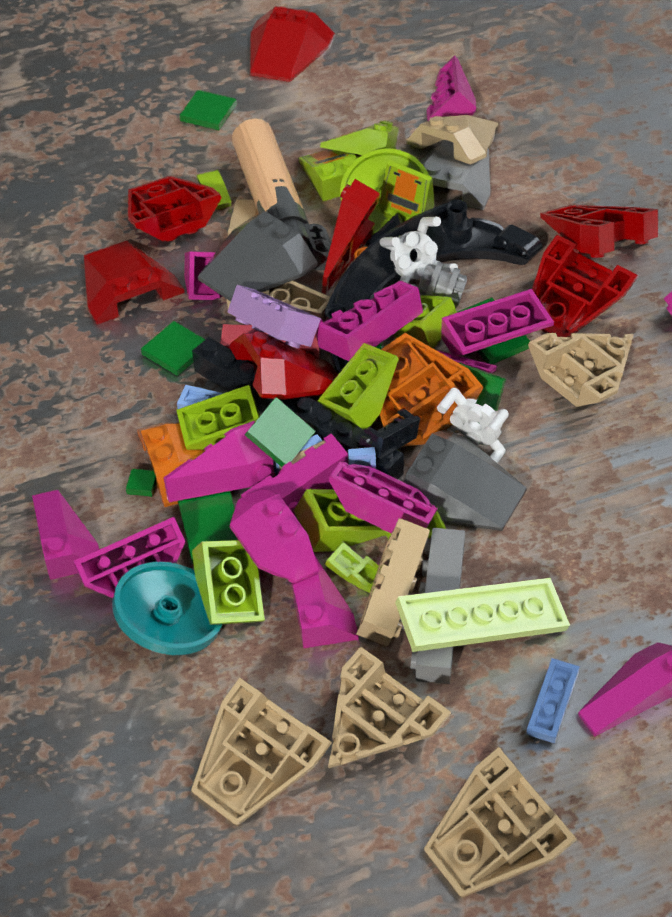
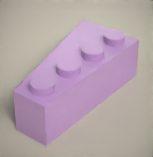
[228,285,321,348]

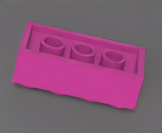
[441,289,554,355]

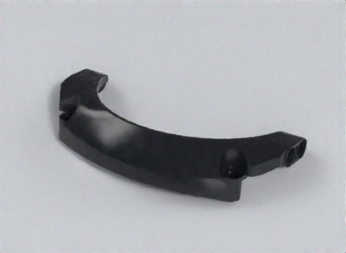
[325,200,542,374]

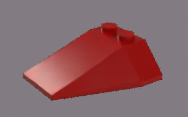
[250,6,335,82]
[128,176,221,241]
[532,235,638,337]
[84,240,185,325]
[229,332,338,399]

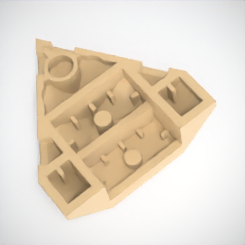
[406,115,498,164]
[528,333,634,407]
[328,647,451,768]

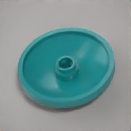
[112,562,222,655]

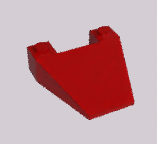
[321,179,380,295]
[540,205,658,258]

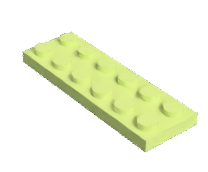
[395,578,570,652]

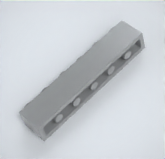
[411,528,465,684]

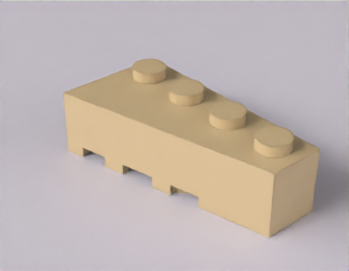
[356,518,430,647]

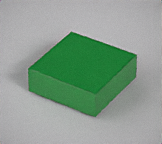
[126,469,156,497]

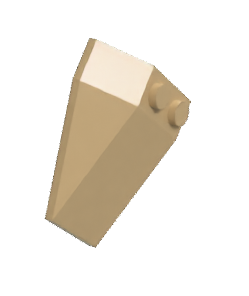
[191,678,332,826]
[424,747,577,898]

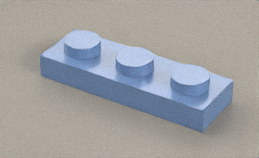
[526,658,580,743]

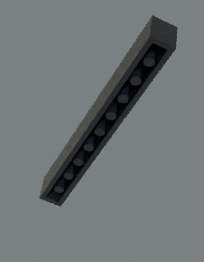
[192,337,404,479]

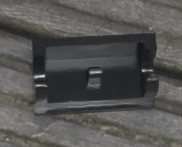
[360,409,420,459]

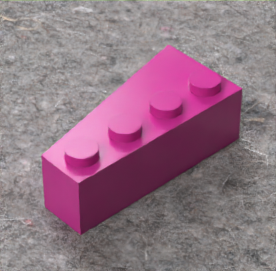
[316,281,423,361]
[241,433,348,516]

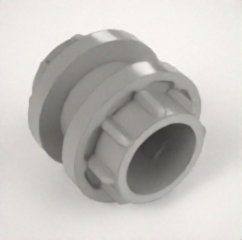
[418,262,467,308]

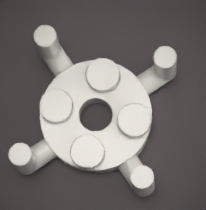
[380,217,458,288]
[437,388,509,463]

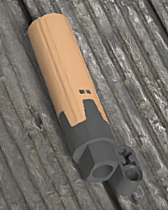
[232,119,331,271]

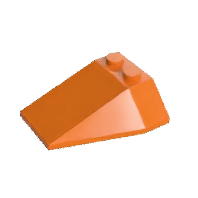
[380,333,483,447]
[137,422,205,508]

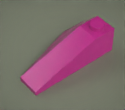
[427,55,477,121]
[164,421,275,502]
[32,490,99,580]
[291,555,359,649]
[578,642,672,737]

